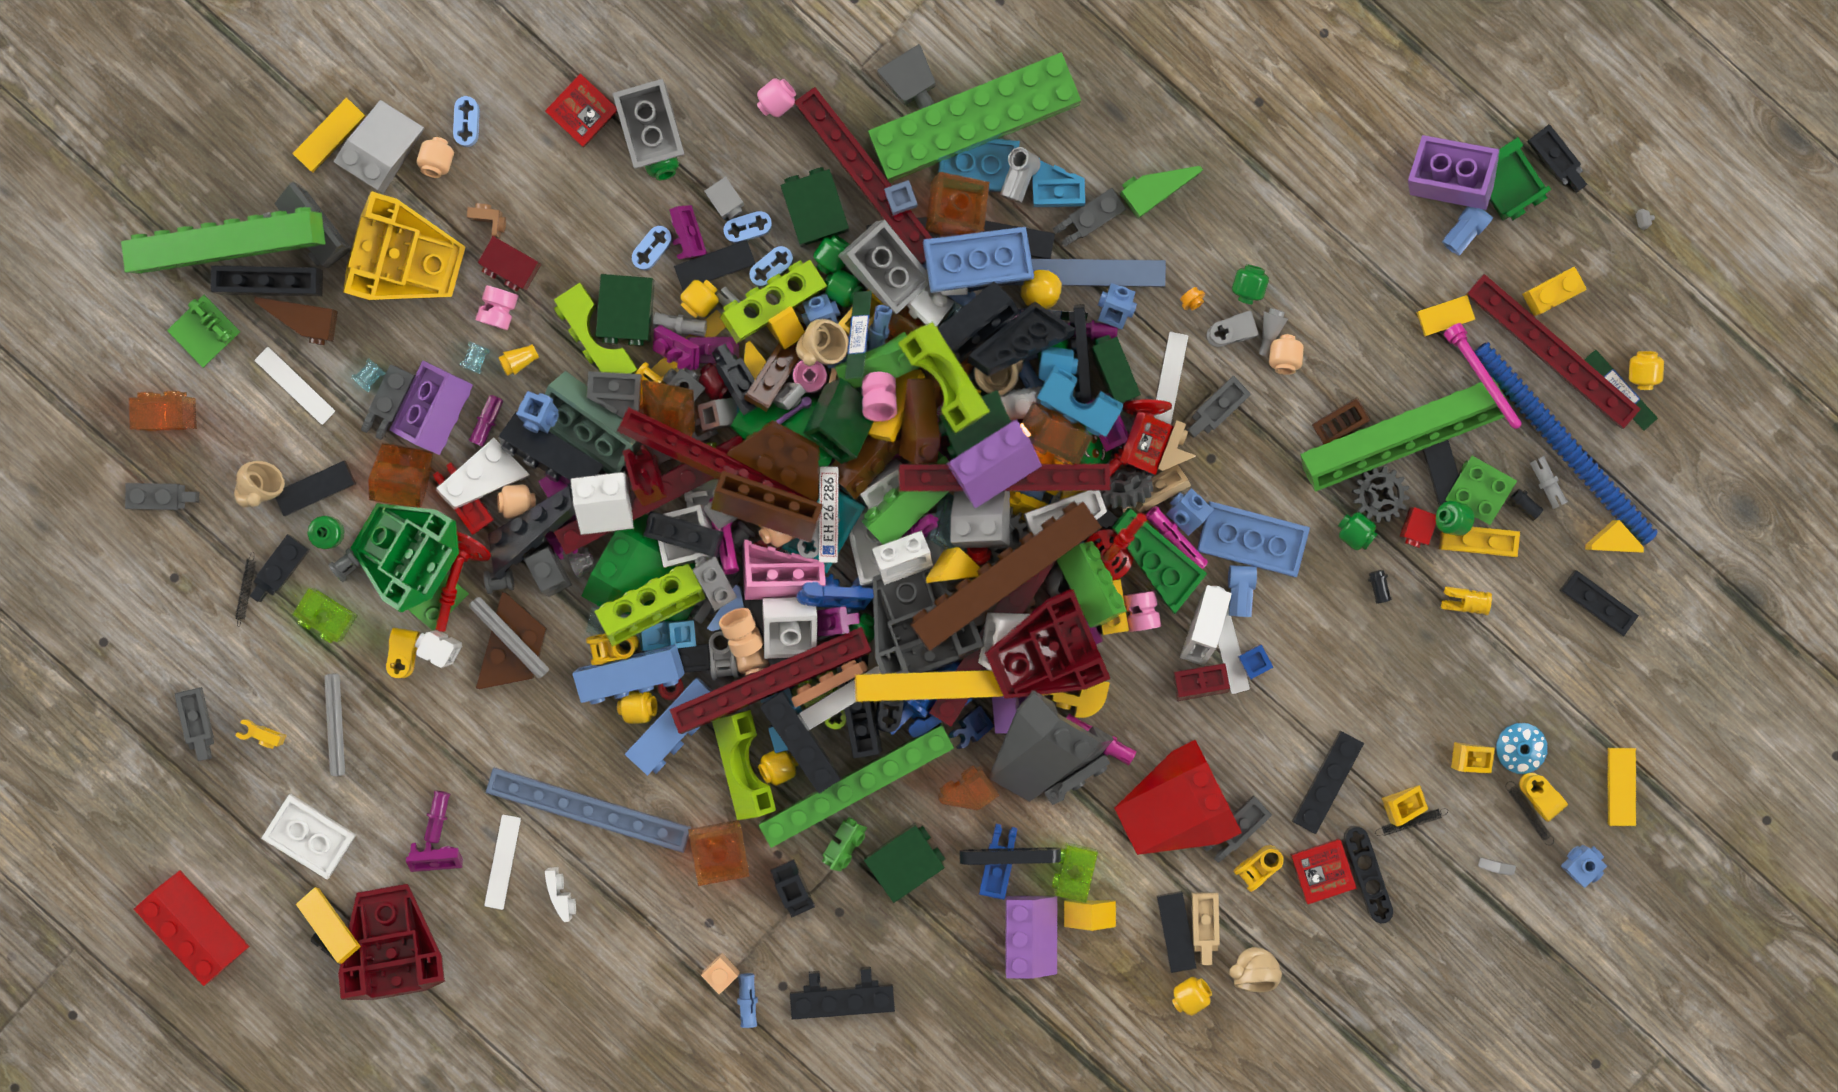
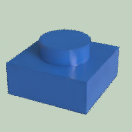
[1238,644,1274,679]

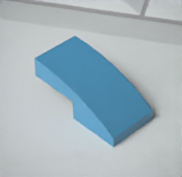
[639,620,696,651]

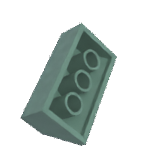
[545,371,642,474]

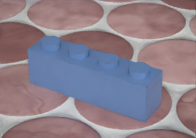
[572,644,685,704]
[625,677,712,776]

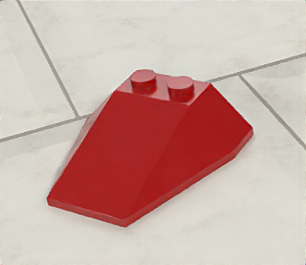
[1114,739,1242,855]

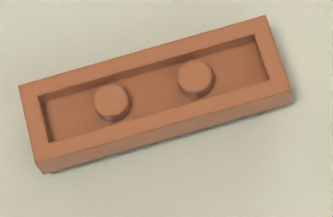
[791,660,869,708]

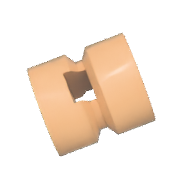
[719,608,764,657]

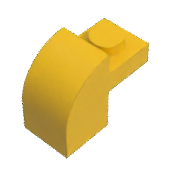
[1051,681,1110,718]

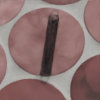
[235,552,257,626]
[1506,781,1554,845]
[1375,809,1448,836]

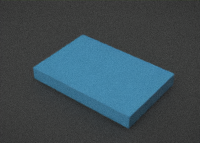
[937,139,1020,192]

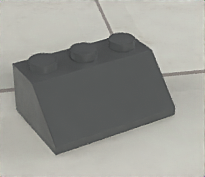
[274,182,351,269]

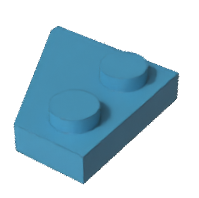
[1032,157,1085,207]

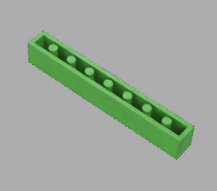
[121,207,325,274]
[1300,378,1507,492]
[759,723,954,848]

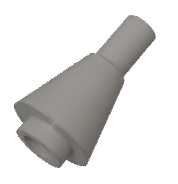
[1258,308,1288,357]

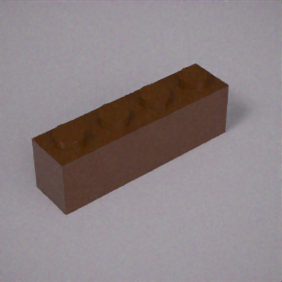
[711,471,823,543]

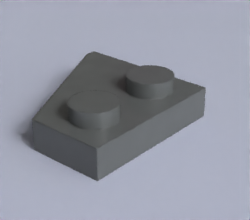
[587,371,642,418]

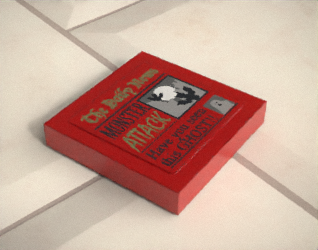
[545,73,618,148]
[1120,411,1174,475]
[1290,839,1357,905]

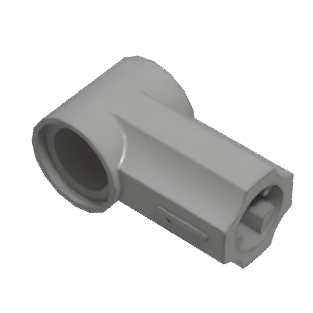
[1000,147,1040,203]

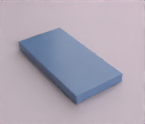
[923,227,1034,293]
[1197,501,1310,577]

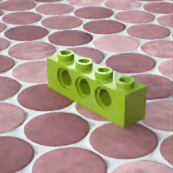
[720,260,827,343]
[594,564,706,647]

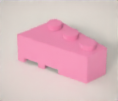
[742,539,826,600]

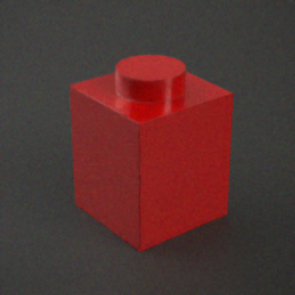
[1399,507,1436,548]

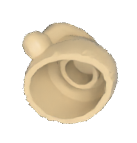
[796,319,849,366]
[974,360,1023,395]
[234,461,285,508]
[1230,947,1282,992]

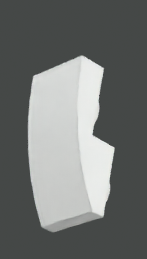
[545,867,576,922]

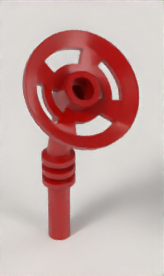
[1109,399,1172,476]
[1085,513,1147,581]
[436,532,491,632]

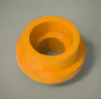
[1180,287,1205,311]

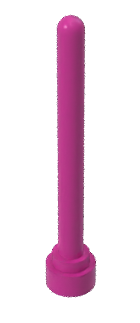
[1444,323,1521,429]

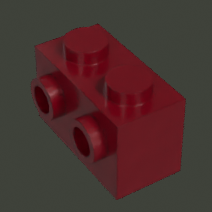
[477,236,542,292]

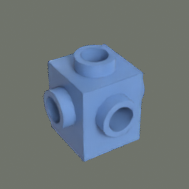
[1097,283,1137,329]
[801,293,841,328]
[517,391,559,433]
[1166,488,1214,536]
[1561,845,1607,888]

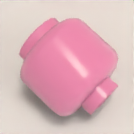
[757,78,796,117]

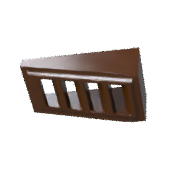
[1312,397,1370,445]

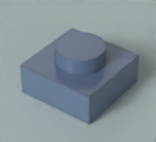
[884,180,918,215]

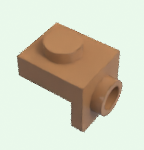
[467,203,506,239]

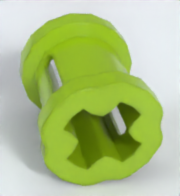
[824,709,846,729]

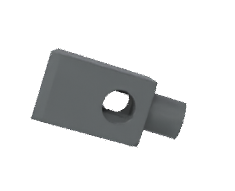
[877,44,936,109]
[525,542,572,597]

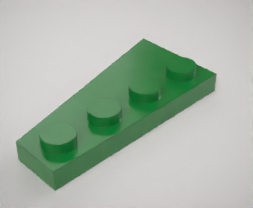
[1112,508,1207,614]

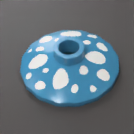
[1496,723,1547,774]

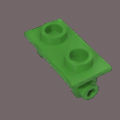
[822,817,868,872]

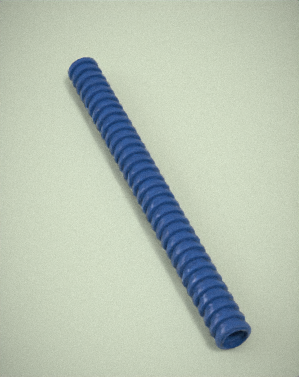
[1474,342,1658,546]

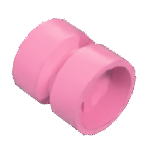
[475,285,518,330]
[793,361,828,394]
[862,372,897,422]
[1123,590,1161,632]

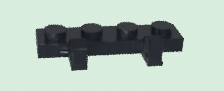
[790,967,895,1020]

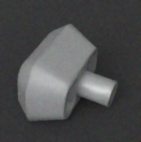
[1636,209,1655,230]

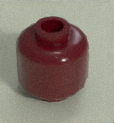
[698,363,732,400]

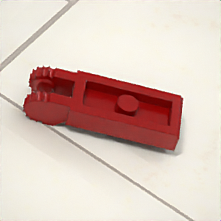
[433,462,495,535]

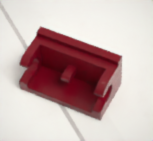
[622,445,667,506]
[1173,663,1230,702]

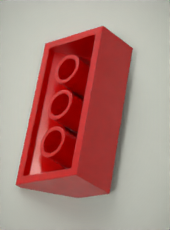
[134,870,250,986]

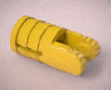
[1441,586,1492,616]

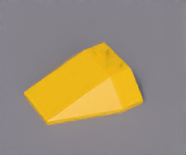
[343,191,466,300]

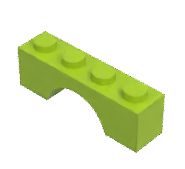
[554,283,638,374]
[898,322,990,433]
[712,710,776,820]

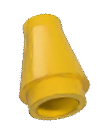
[498,344,539,376]

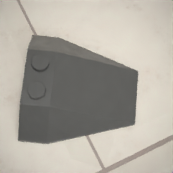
[873,569,983,674]
[989,690,1114,802]

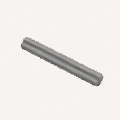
[469,597,549,678]
[324,673,345,776]

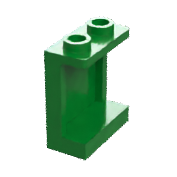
[1490,137,1552,221]

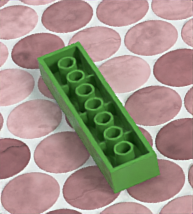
[868,52,1081,183]

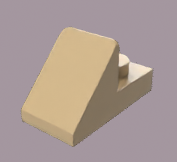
[1158,420,1196,471]

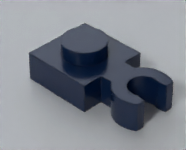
[948,706,994,749]

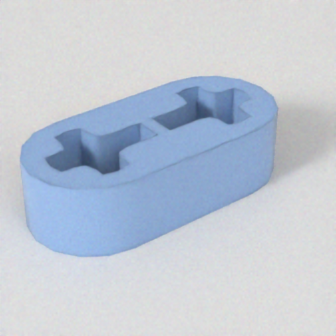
[453,96,480,147]
[724,211,772,243]
[632,226,672,270]
[749,246,793,287]

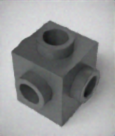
[661,368,705,408]

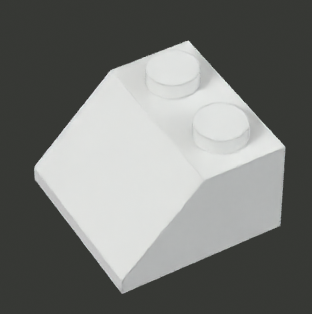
[571,472,634,535]
[658,504,720,567]
[763,597,817,659]

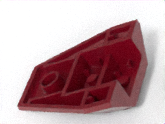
[985,589,1111,699]
[338,884,445,1000]

